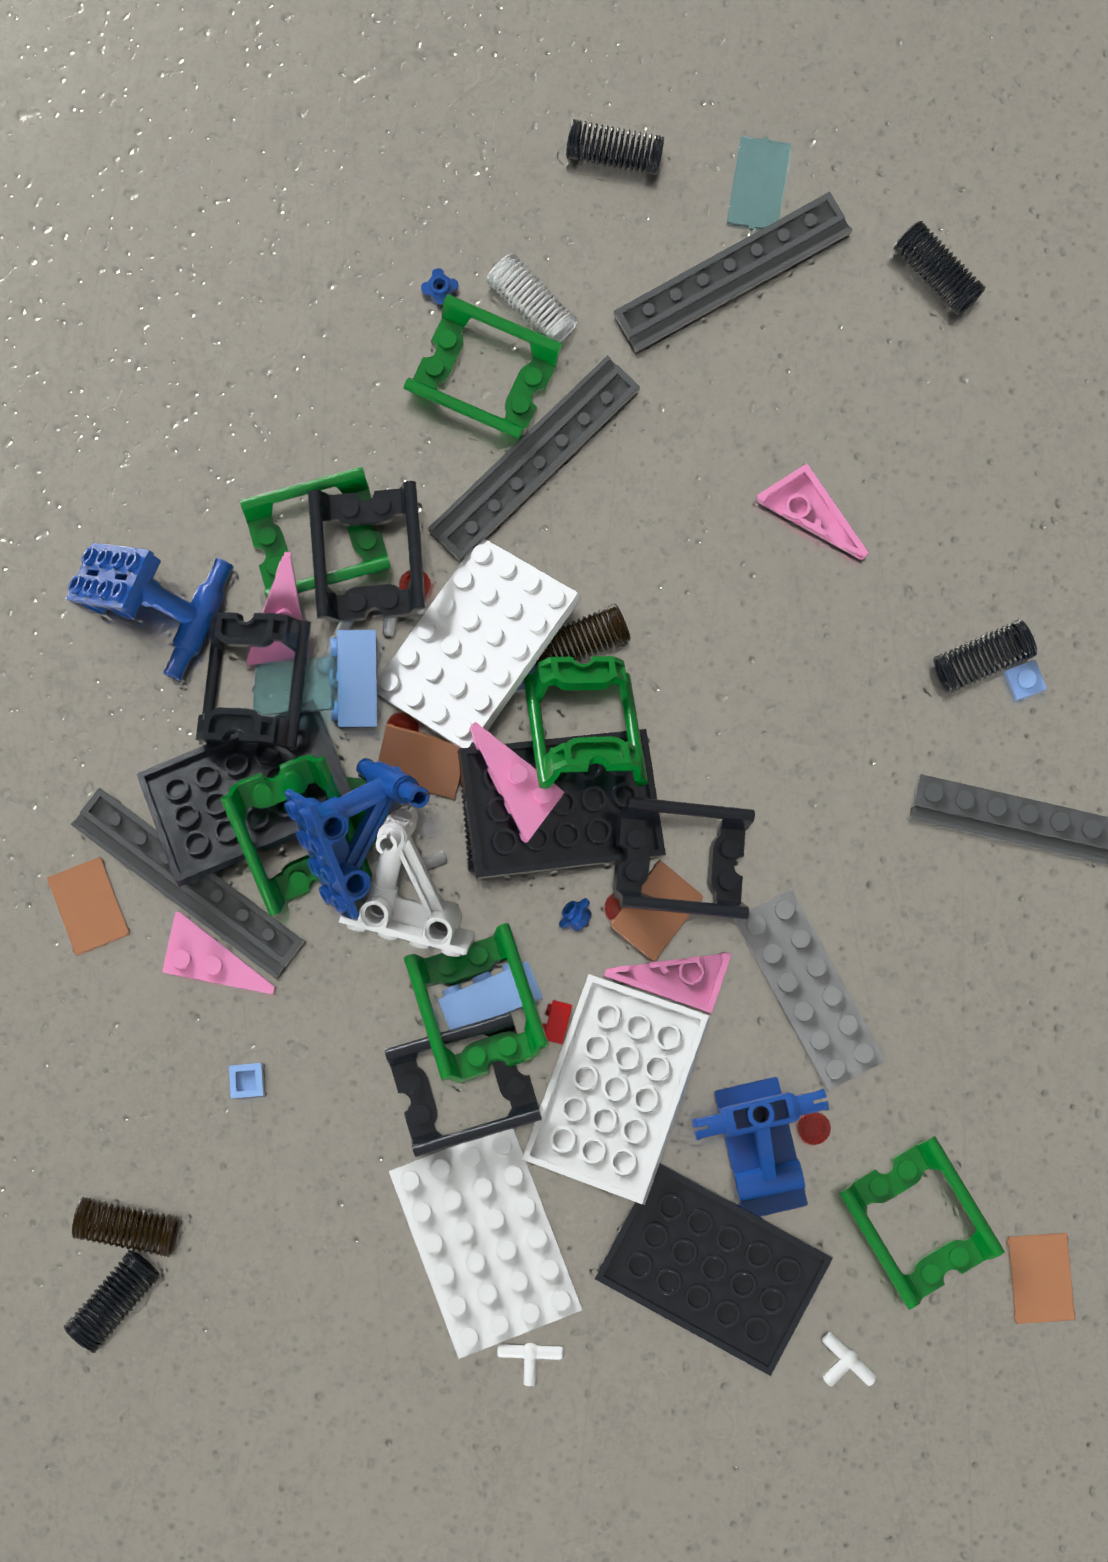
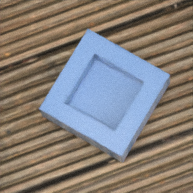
[1004,660,1047,702]
[229,1063,265,1099]

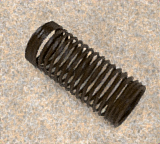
[536,603,631,665]
[72,1196,179,1258]

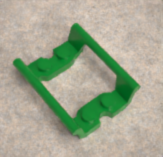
[403,294,563,439]
[239,466,391,599]
[524,656,648,789]
[220,754,372,916]
[403,923,549,1083]
[839,1136,1005,1310]

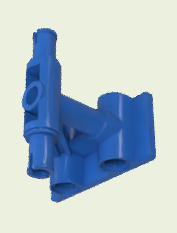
[66,543,234,681]
[284,758,430,919]
[692,1077,829,1217]

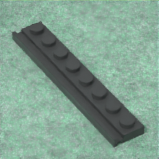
[613,192,852,352]
[428,355,640,563]
[909,774,1108,866]
[70,787,305,979]

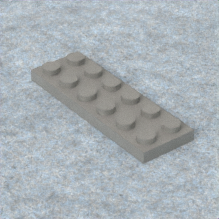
[734,889,886,1092]

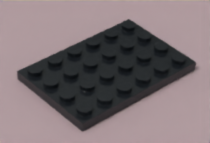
[136,700,352,887]
[457,729,666,879]
[595,1162,833,1376]

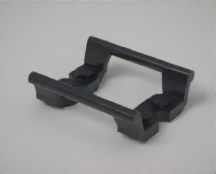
[308,481,426,622]
[196,612,311,749]
[613,796,755,919]
[384,1012,542,1158]

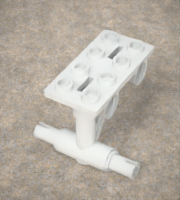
[339,806,475,957]

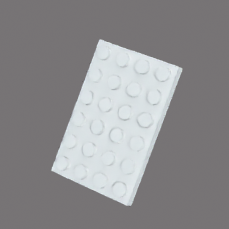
[377,539,581,748]
[522,974,711,1205]
[389,1129,582,1359]

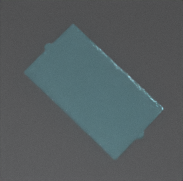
[727,136,791,231]
[252,656,338,715]

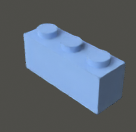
[330,630,377,727]
[437,961,543,1030]

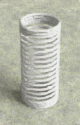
[486,253,578,342]

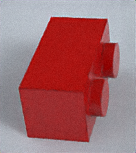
[542,1000,573,1045]

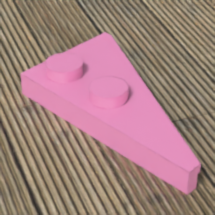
[756,463,869,560]
[246,552,308,665]
[469,722,565,843]
[162,911,276,995]
[604,952,732,1014]

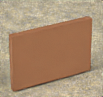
[378,724,461,799]
[47,857,130,956]
[609,860,704,962]
[1007,1233,1076,1324]

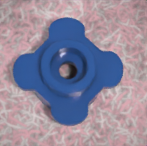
[421,268,459,305]
[559,898,592,930]

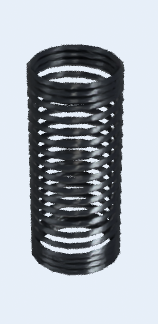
[566,119,664,176]
[893,221,986,315]
[933,619,1037,694]
[64,1250,161,1353]

